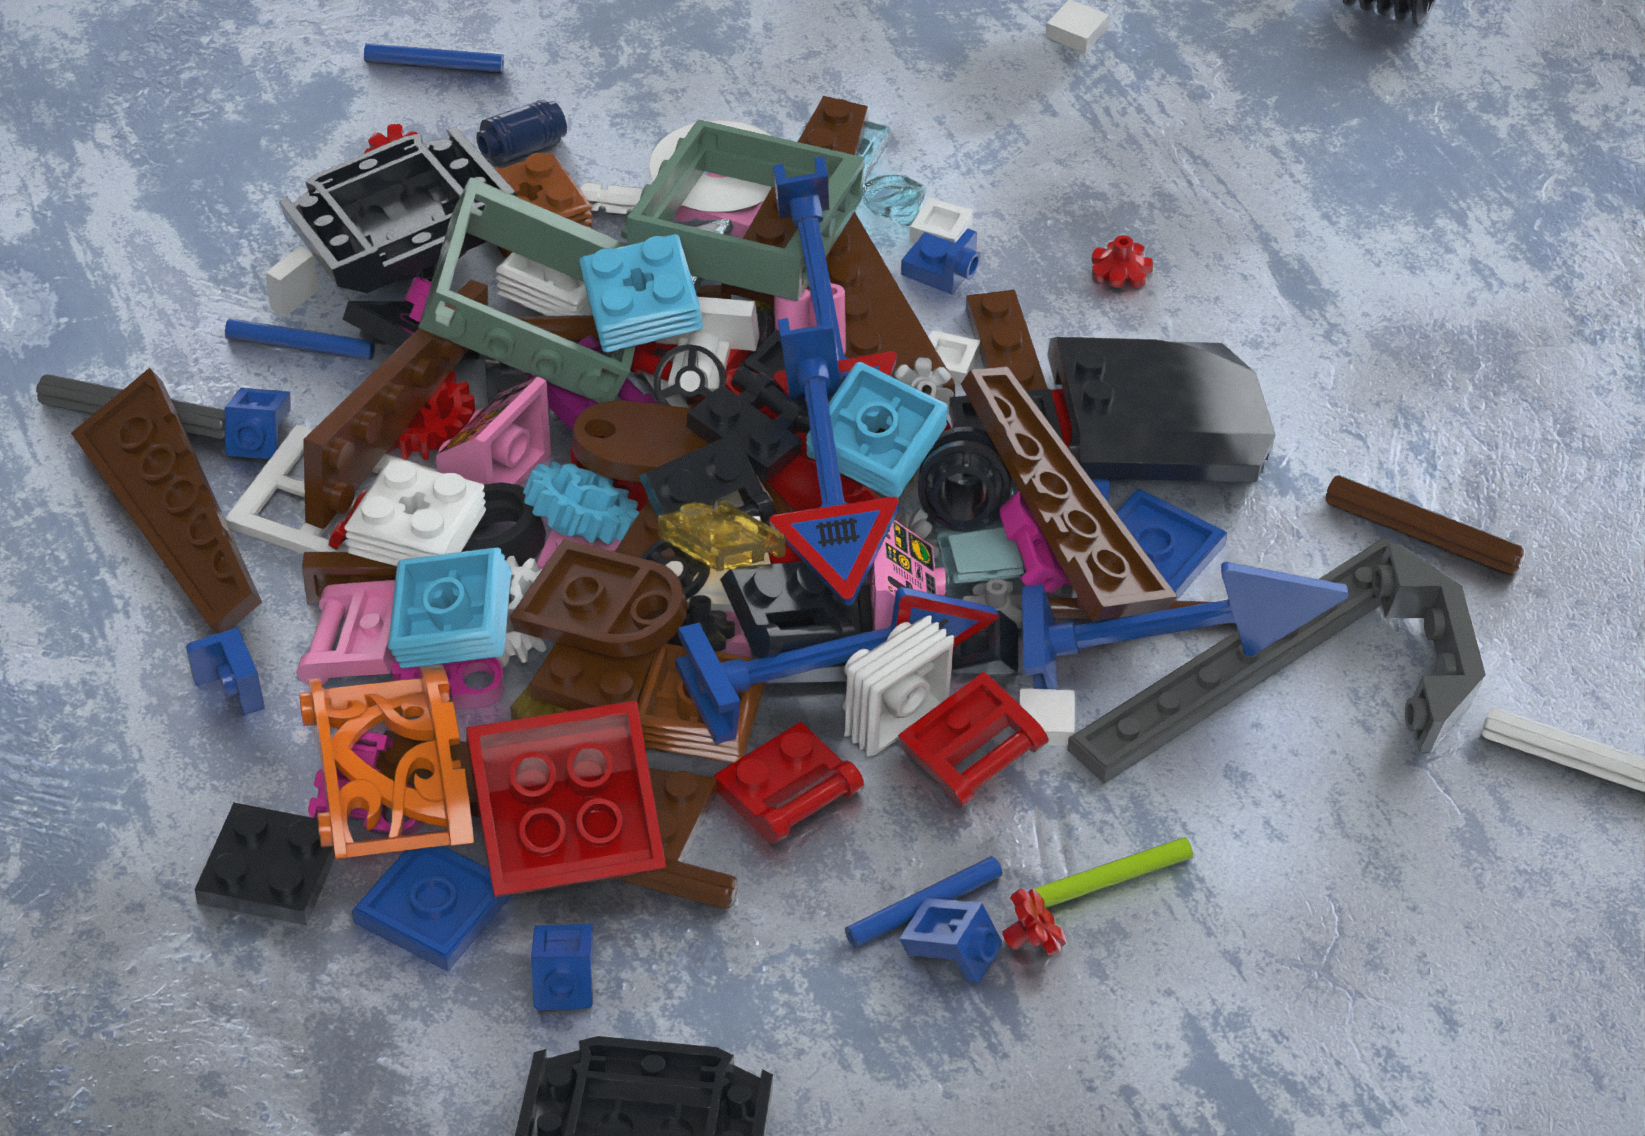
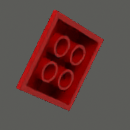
[466,700,666,898]

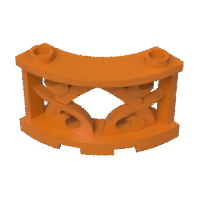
[299,664,474,860]

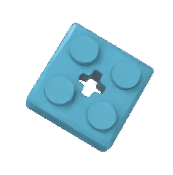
[579,234,703,352]
[806,362,948,498]
[388,547,511,668]

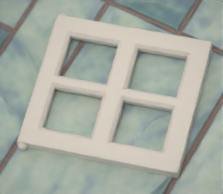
[225,424,438,554]

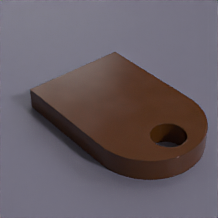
[572,400,710,482]
[509,539,688,657]

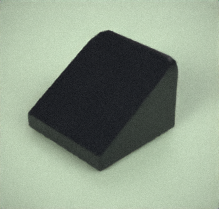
[952,610,1019,674]

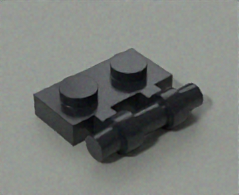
[686,366,811,482]

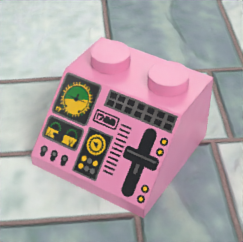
[436,377,551,485]
[868,520,946,631]

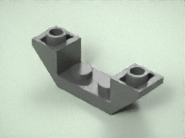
[1372,543,1486,753]

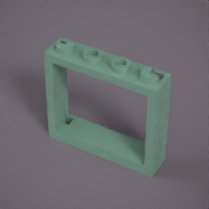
[621,119,865,301]
[418,177,636,403]

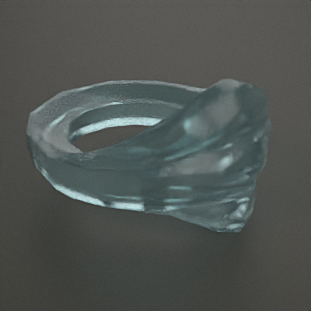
[862,174,926,226]

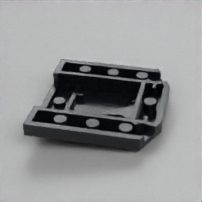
[279,127,517,294]
[1047,337,1276,482]
[515,1036,773,1136]

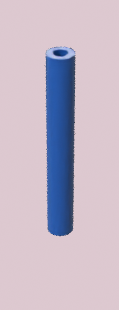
[364,43,504,73]
[225,318,375,360]
[845,856,1003,948]

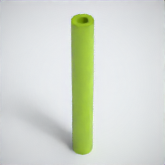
[1033,837,1193,909]

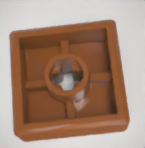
[494,152,593,259]
[638,643,765,762]

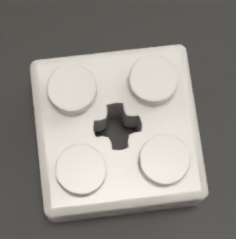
[496,252,592,316]
[345,460,486,566]
[843,616,954,757]

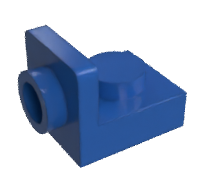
[901,228,981,295]
[225,388,291,459]
[186,627,265,715]
[899,898,1002,983]
[531,924,593,1010]

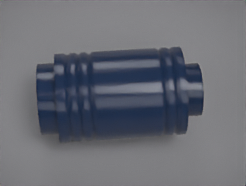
[476,99,567,165]

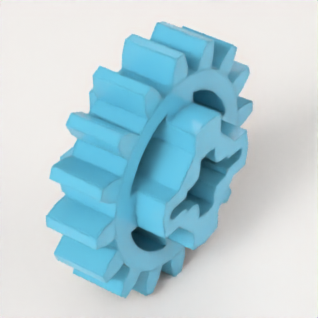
[523,461,639,544]

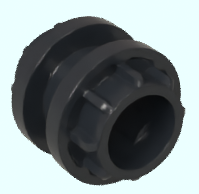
[918,427,1011,532]

